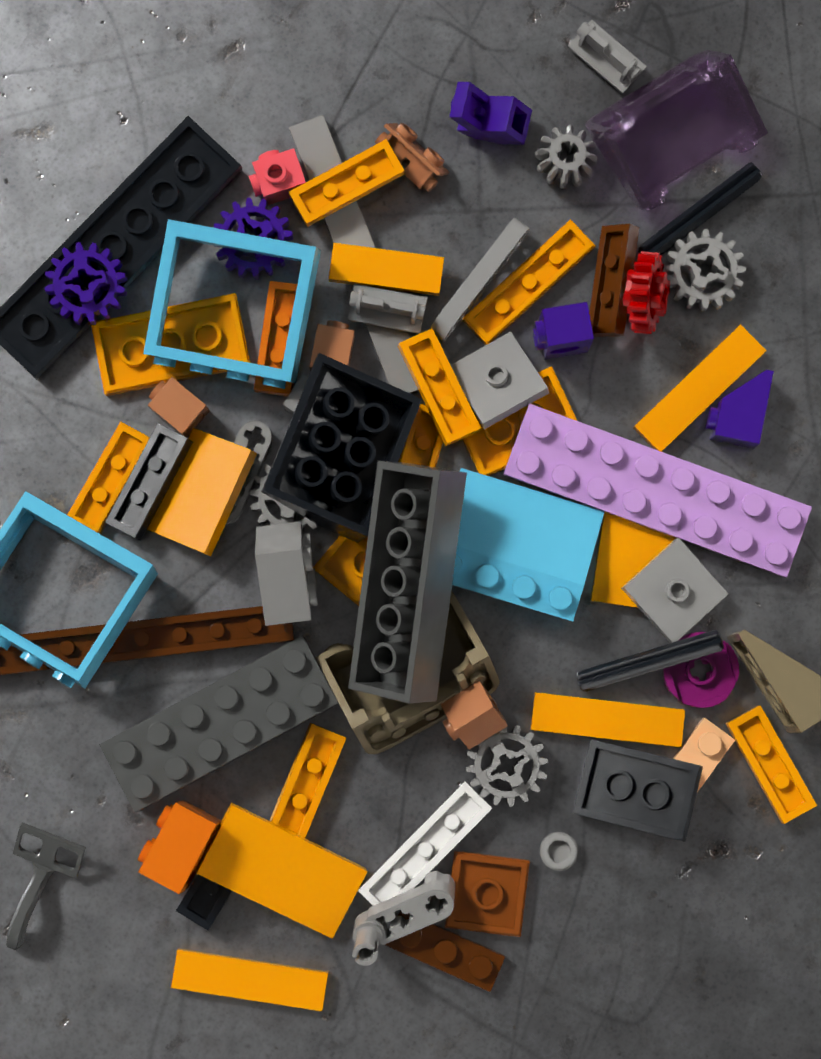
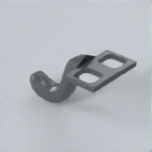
[6,822,86,950]

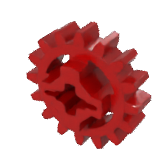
[623,251,670,334]

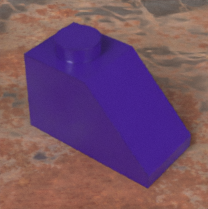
[706,370,774,449]

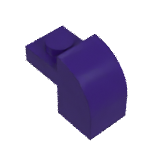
[449,82,532,145]

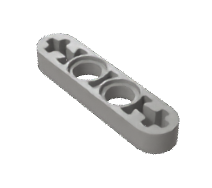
[429,217,530,342]

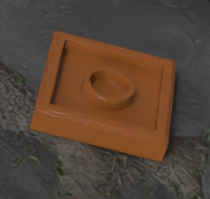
[445,850,530,937]

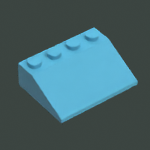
[452,468,605,622]

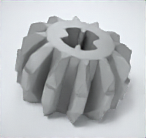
[535,124,598,190]

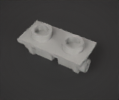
[568,20,647,94]
[347,284,428,334]

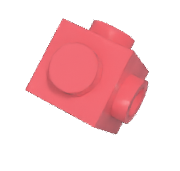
[249,148,306,206]

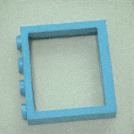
[143,219,321,389]
[0,491,158,689]

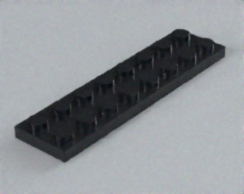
[0,116,242,380]

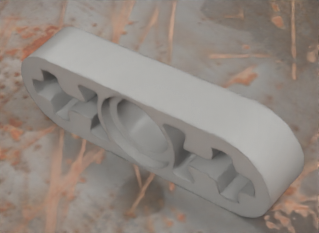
[226,420,273,524]

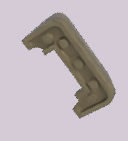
[315,589,500,754]

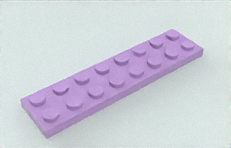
[503,403,812,578]

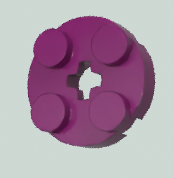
[662,632,739,708]

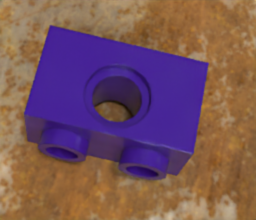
[533,302,594,360]

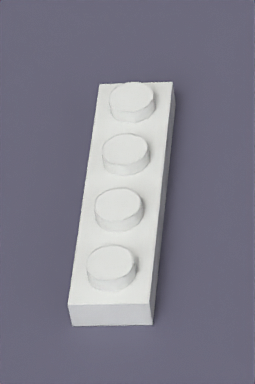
[358,781,492,918]

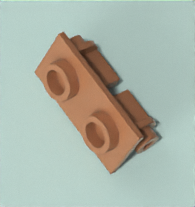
[375,123,449,192]

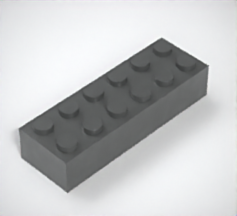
[348,461,467,704]
[99,635,339,813]

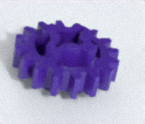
[213,197,293,280]
[44,242,128,325]

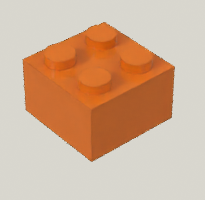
[137,800,222,894]

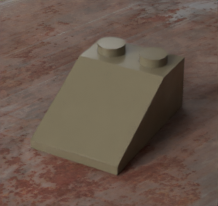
[727,630,821,733]

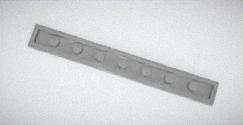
[289,115,419,394]

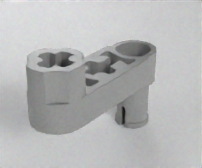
[352,871,456,966]

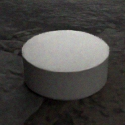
[540,832,578,871]

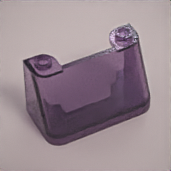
[585,50,768,210]

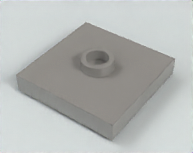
[451,332,549,429]
[621,538,728,643]

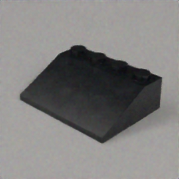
[261,353,422,543]

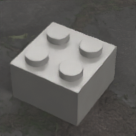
[255,521,318,626]

